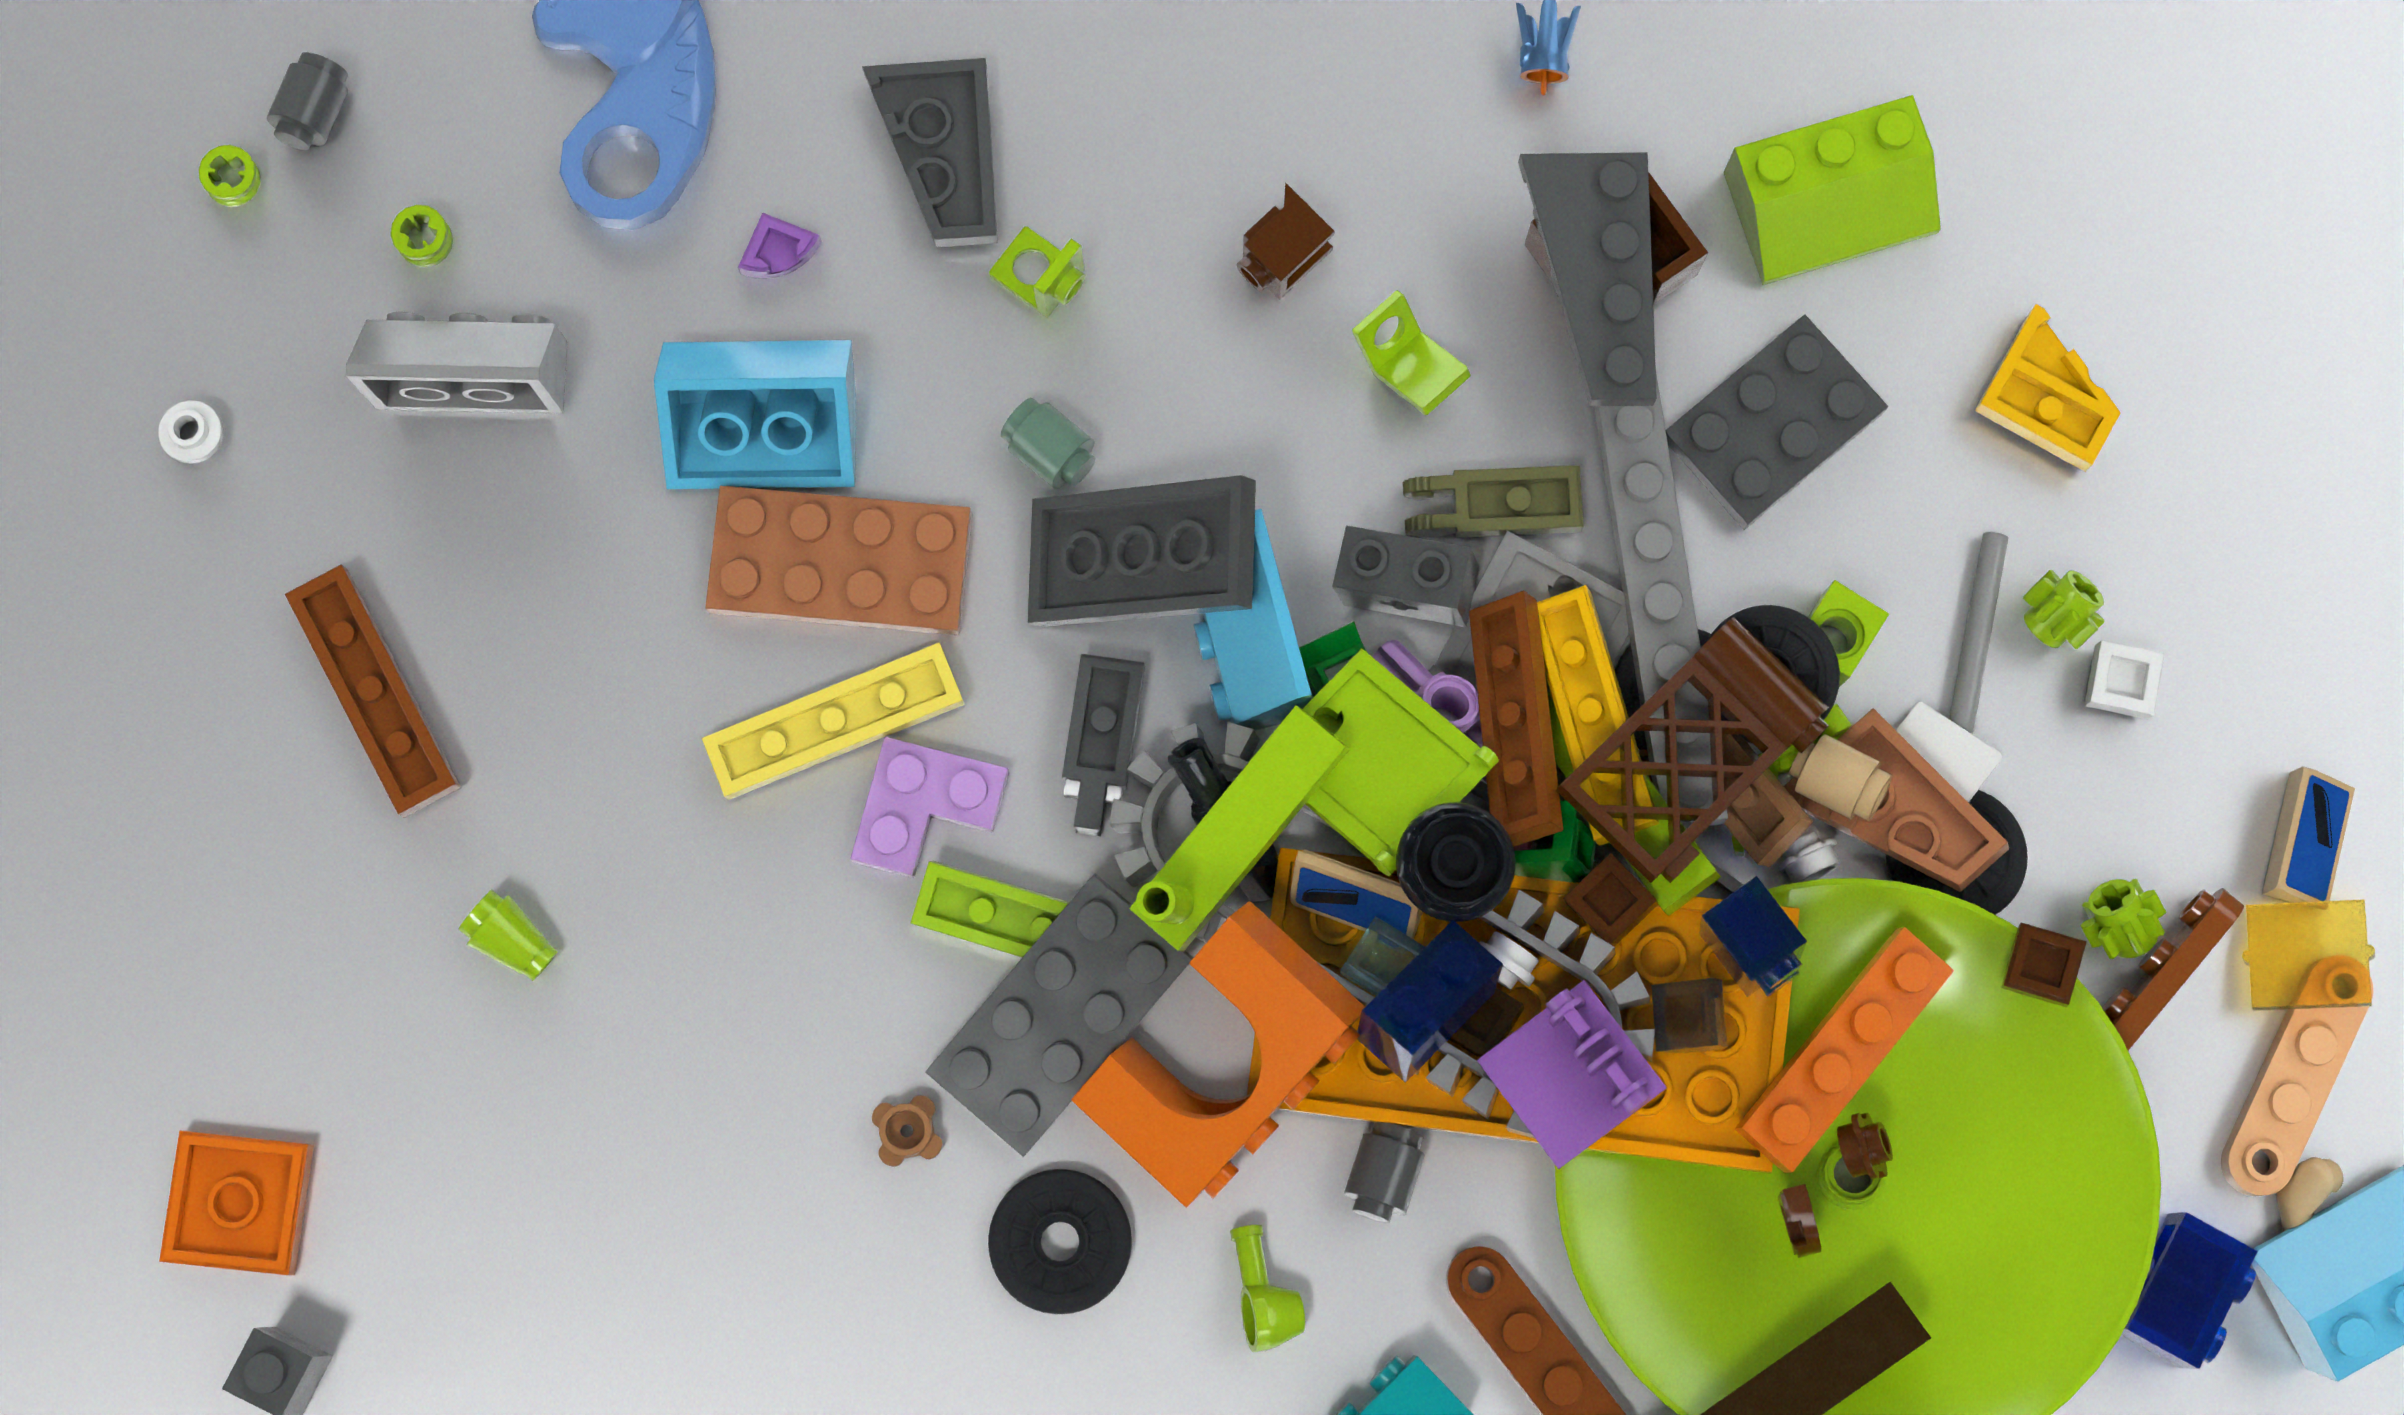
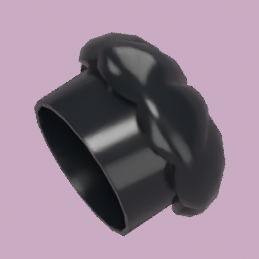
[1396,802,1516,922]

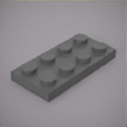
[1028,475,1256,627]
[925,873,1194,1157]

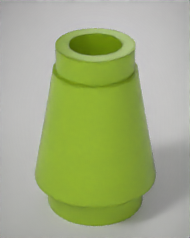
[458,890,558,981]

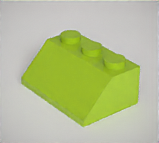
[1723,95,1941,285]

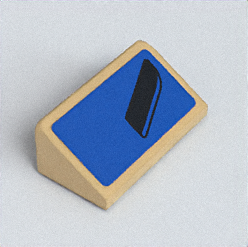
[2262,766,2355,912]
[1290,849,1423,946]

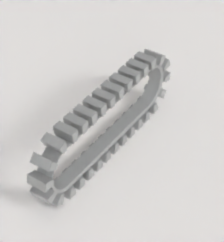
[1109,722,1655,1139]

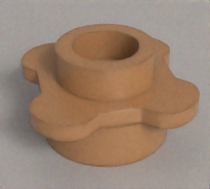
[872,1095,942,1167]

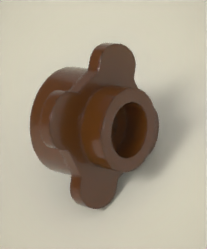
[1837,1113,1893,1179]

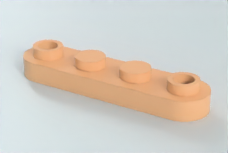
[2221,956,2373,1196]

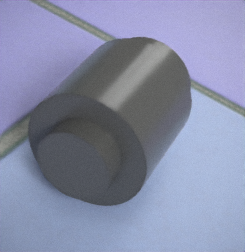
[266,52,348,150]
[1344,1122,1425,1223]

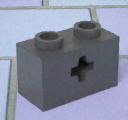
[1332,525,1479,627]

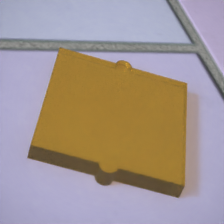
[2242,899,2375,1011]

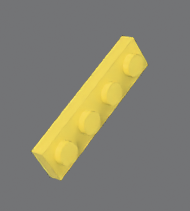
[701,642,965,800]

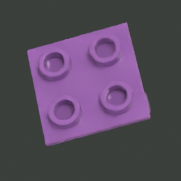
[1477,980,1667,1169]

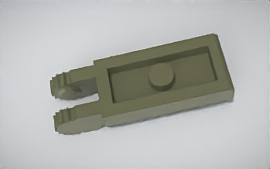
[1403,465,1584,538]

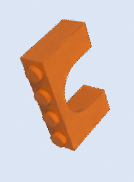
[1071,901,1367,1208]

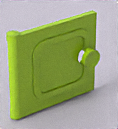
[1303,648,1499,876]

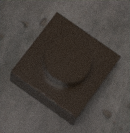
[1432,970,1524,1058]

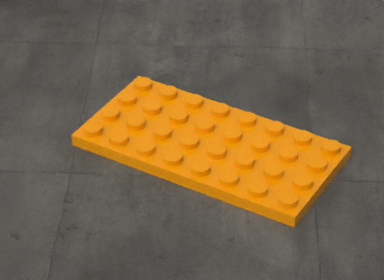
[1247,848,1800,1174]

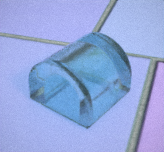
[1340,916,1431,1009]

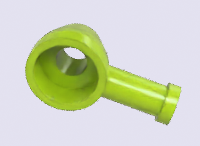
[1230,1225,1305,1352]

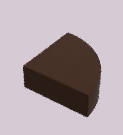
[1777,1184,1821,1258]

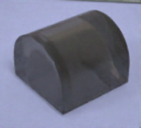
[1651,978,1728,1053]

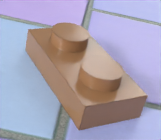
[1722,734,1813,867]

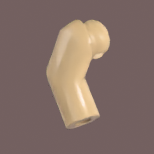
[2277,1157,2343,1232]

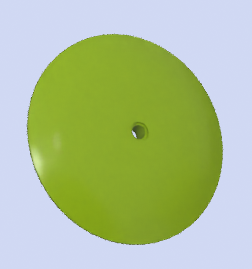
[1555,878,2161,1415]

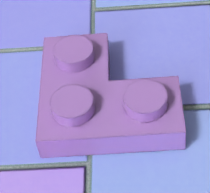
[850,737,1009,878]

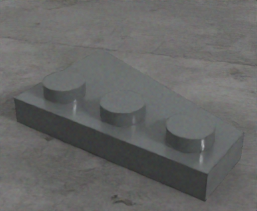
[862,58,998,247]

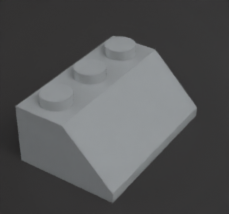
[345,312,567,413]

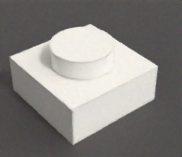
[2084,640,2165,719]

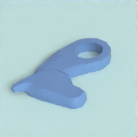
[532,0,716,230]

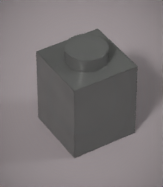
[222,1327,333,1415]

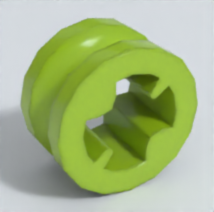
[199,145,261,207]
[391,205,453,267]

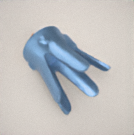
[1516,0,1581,95]

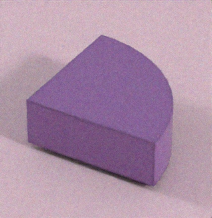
[738,213,822,279]

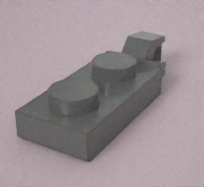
[1062,654,1145,837]

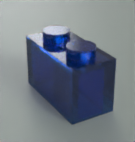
[1699,876,1807,997]
[1357,920,1503,1083]
[2121,1212,2258,1369]

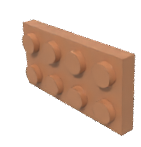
[705,486,972,635]

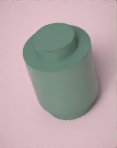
[1001,398,1096,489]

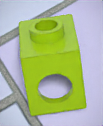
[989,226,1086,318]
[1352,290,1471,415]

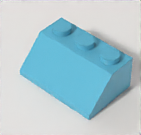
[654,340,856,489]
[1193,509,1312,731]
[2245,1165,2404,1382]

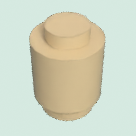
[1790,734,1893,821]

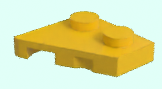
[1975,304,2121,472]

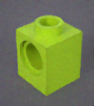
[1808,580,1889,687]

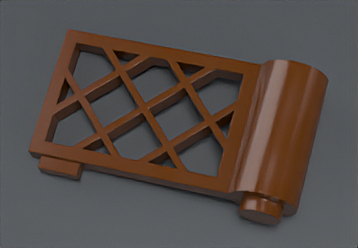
[1556,617,1829,883]

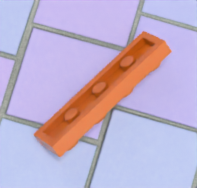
[1734,927,1954,1173]

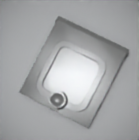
[1428,531,1629,693]

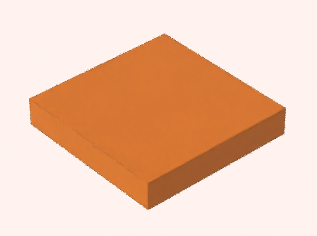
[159,1131,314,1275]

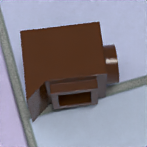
[1236,182,1335,300]

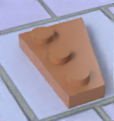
[1784,708,2009,892]

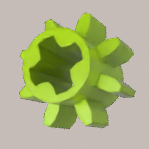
[2023,570,2105,649]
[2080,879,2167,959]

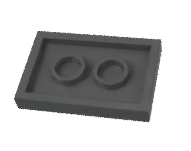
[1666,314,1889,530]

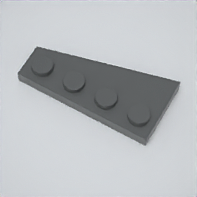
[1518,152,1657,406]

